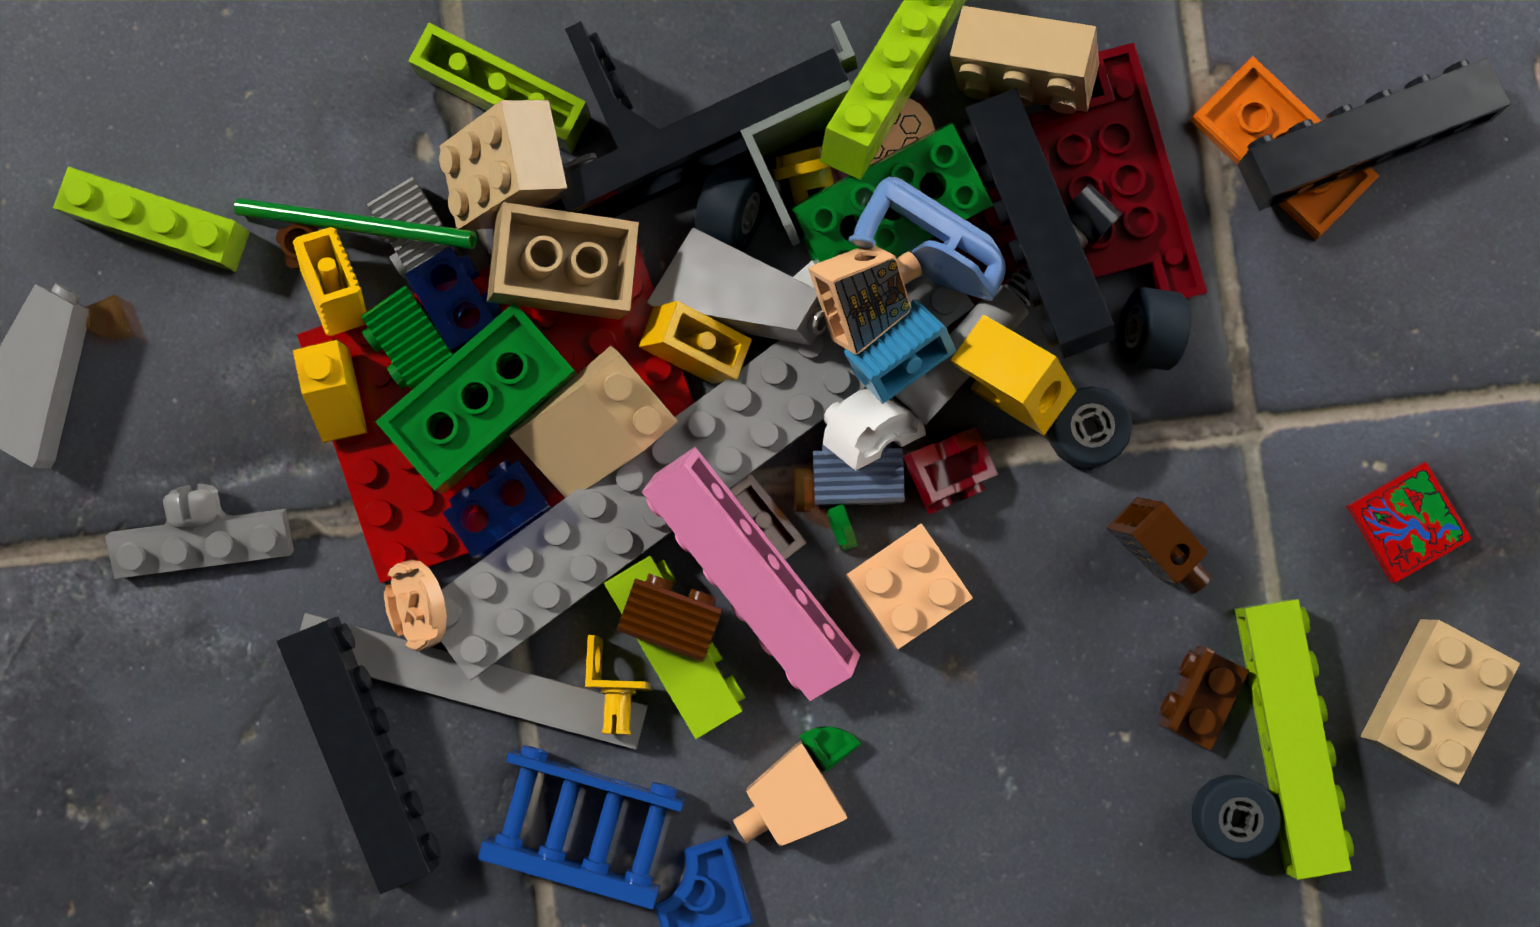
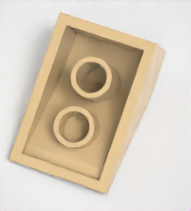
[509,346,678,498]

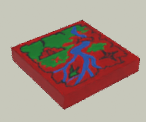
[1346,462,1472,583]

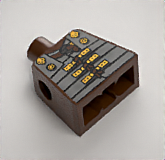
[1106,497,1211,594]

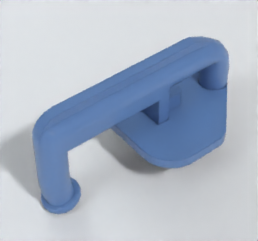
[849,177,1006,301]

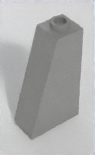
[647,228,827,345]
[0,283,91,469]

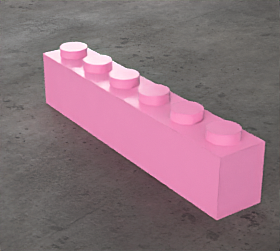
[642,447,860,701]

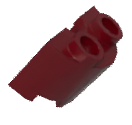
[904,426,998,515]

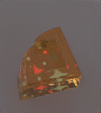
[85,295,135,340]

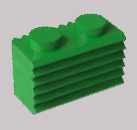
[361,285,455,390]

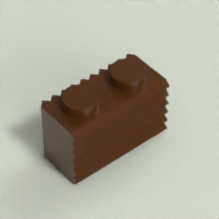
[616,573,723,662]

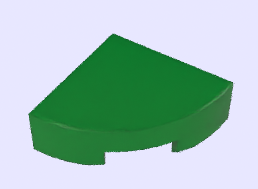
[826,504,858,552]
[799,726,861,772]

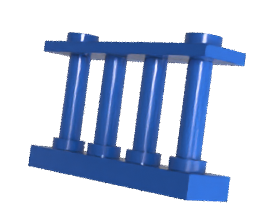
[478,745,685,910]

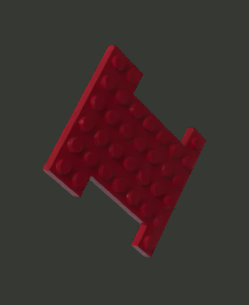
[884,42,1208,335]

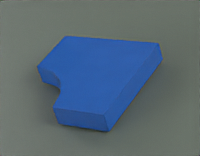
[654,835,754,927]

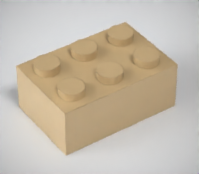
[950,6,1099,114]
[439,100,567,230]
[487,202,639,320]
[1360,619,1520,785]

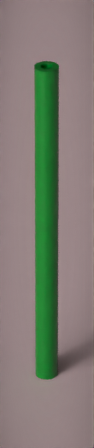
[234,198,477,249]

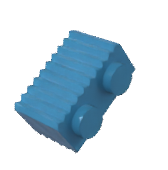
[844,300,956,404]

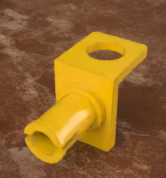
[585,635,653,735]

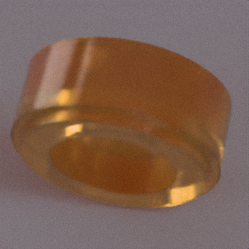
[793,468,814,513]

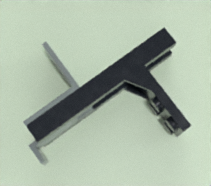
[559,21,858,246]

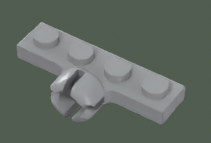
[105,484,294,579]

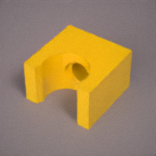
[951,314,1076,435]

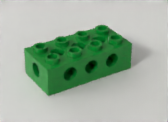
[786,124,993,264]
[375,302,577,494]

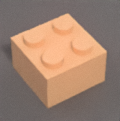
[845,523,973,649]

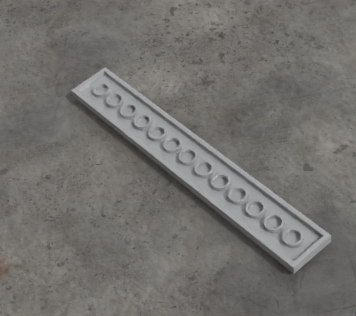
[417,242,975,681]

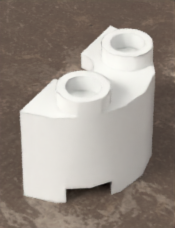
[823,388,926,471]

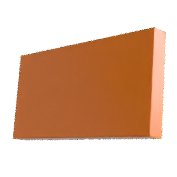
[1190,56,1380,240]

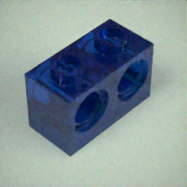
[404,246,503,354]
[442,460,553,559]

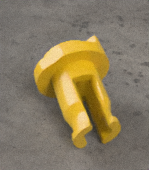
[772,146,845,233]

